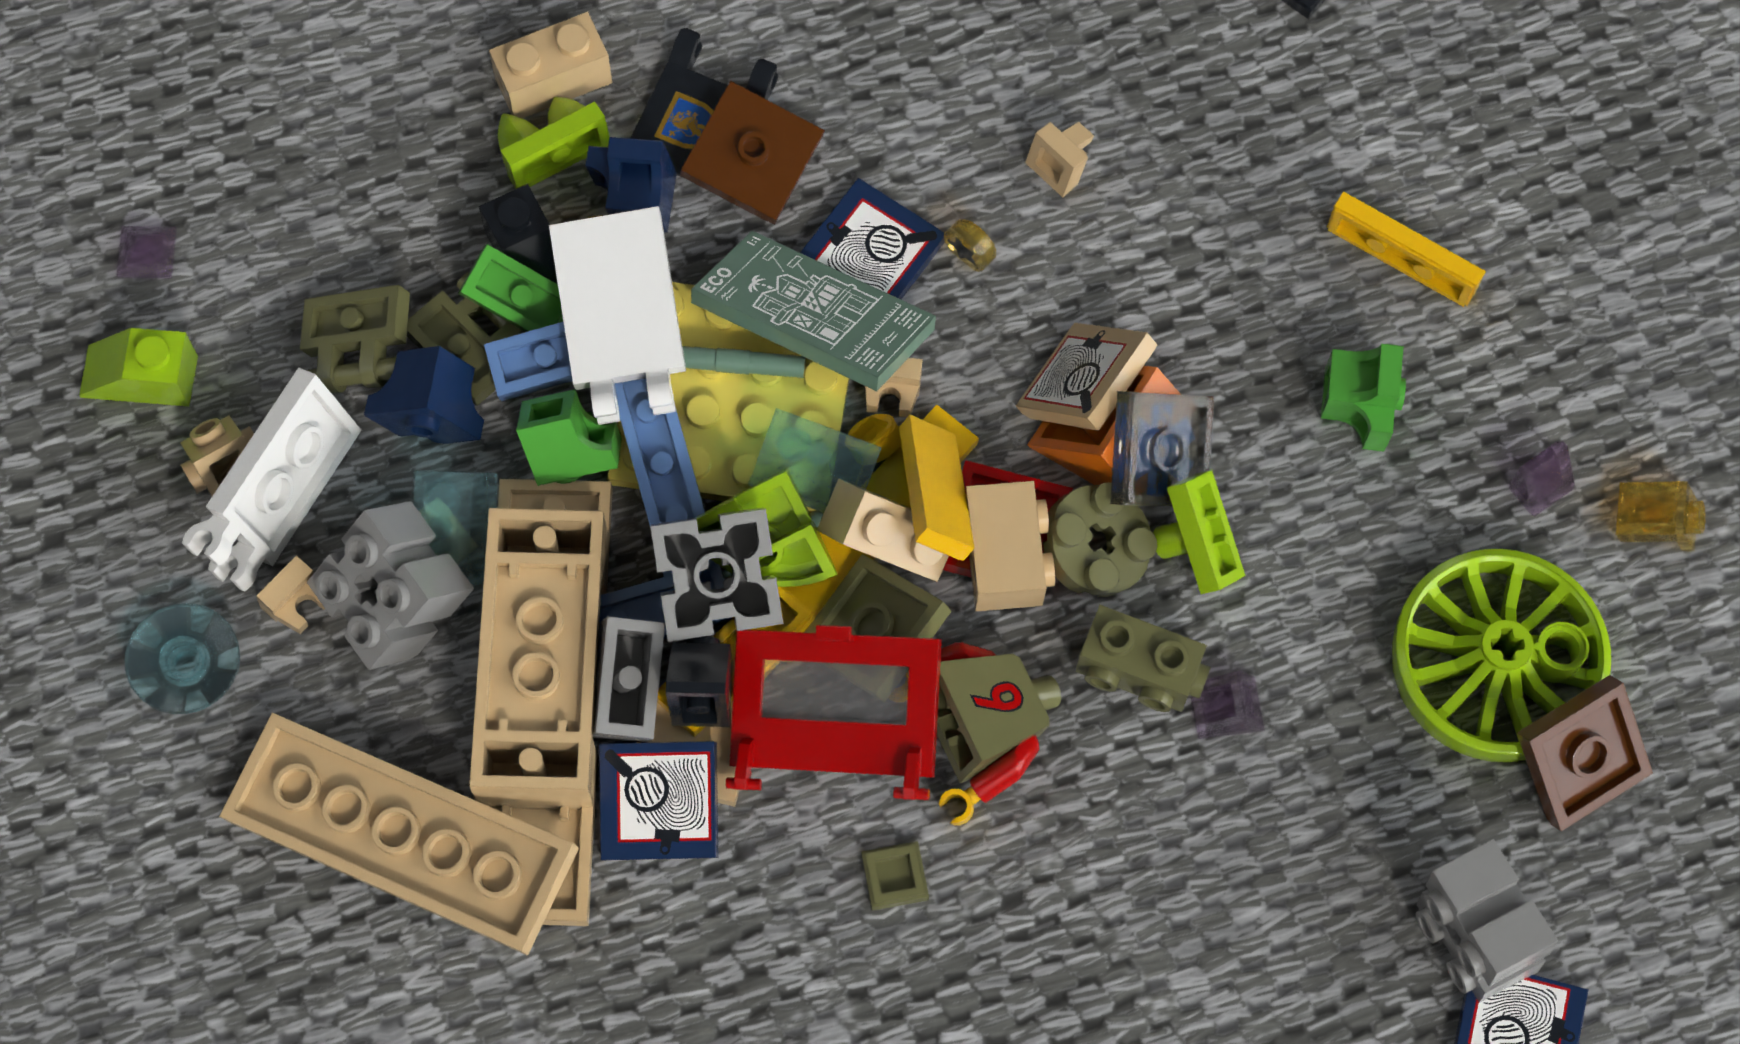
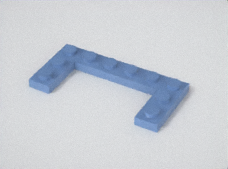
[484,322,732,639]

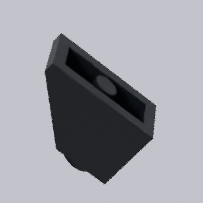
[478,184,558,284]
[666,636,732,727]

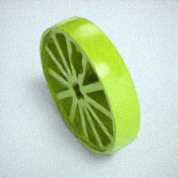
[1392,549,1611,762]

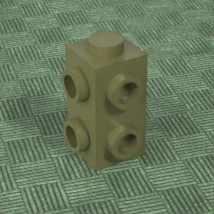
[1075,605,1211,712]

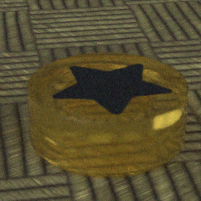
[944,219,997,272]

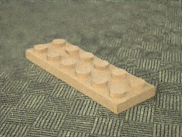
[219,713,579,956]

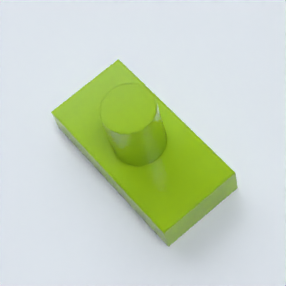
[1153,470,1246,594]

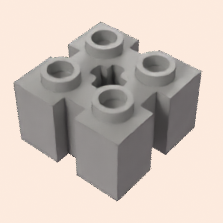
[307,501,474,670]
[650,507,783,642]
[1416,839,1558,1003]

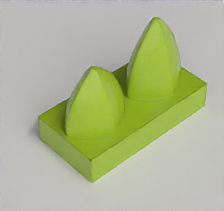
[498,97,610,189]

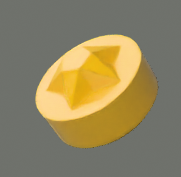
[845,414,901,465]

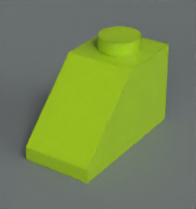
[79,328,198,407]

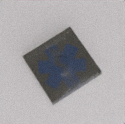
[1110,391,1214,506]

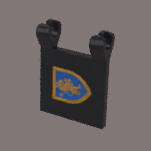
[630,28,778,177]

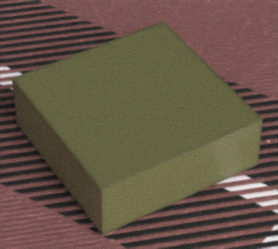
[861,841,929,911]

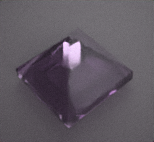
[116,226,177,278]

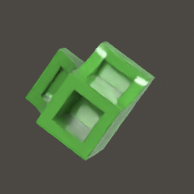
[1321,343,1406,452]
[516,389,622,486]

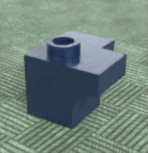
[585,137,677,233]
[364,346,485,444]

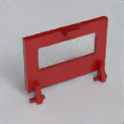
[725,625,942,800]

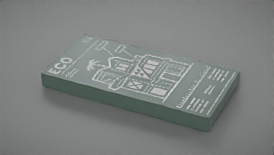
[691,231,936,391]

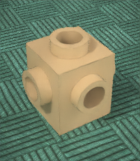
[180,415,254,496]

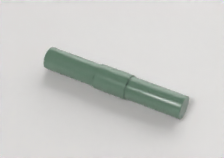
[682,346,806,378]

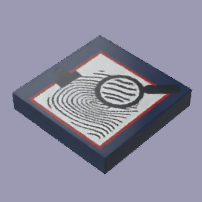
[800,178,946,299]
[600,741,719,860]
[1454,975,1589,1044]

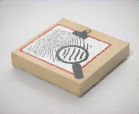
[1016,323,1157,431]

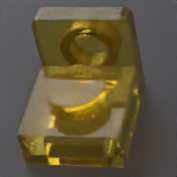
[1616,481,1706,552]

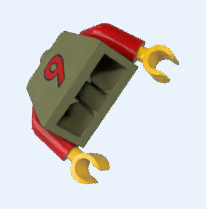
[889,642,1061,825]

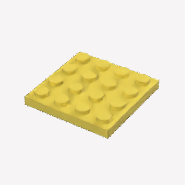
[607,282,849,514]

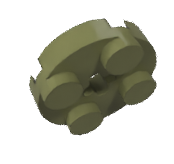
[1043,483,1157,597]

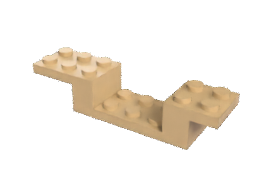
[469,479,613,926]

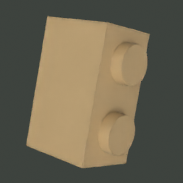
[489,12,612,118]
[817,479,949,582]
[965,481,1055,612]

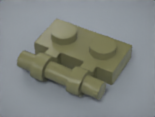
[407,272,525,406]
[300,285,410,394]

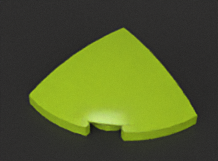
[695,468,837,587]

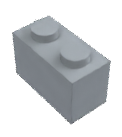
[593,616,665,743]

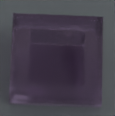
[1509,440,1575,517]
[1191,670,1264,739]

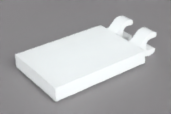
[549,206,686,425]
[182,367,362,592]

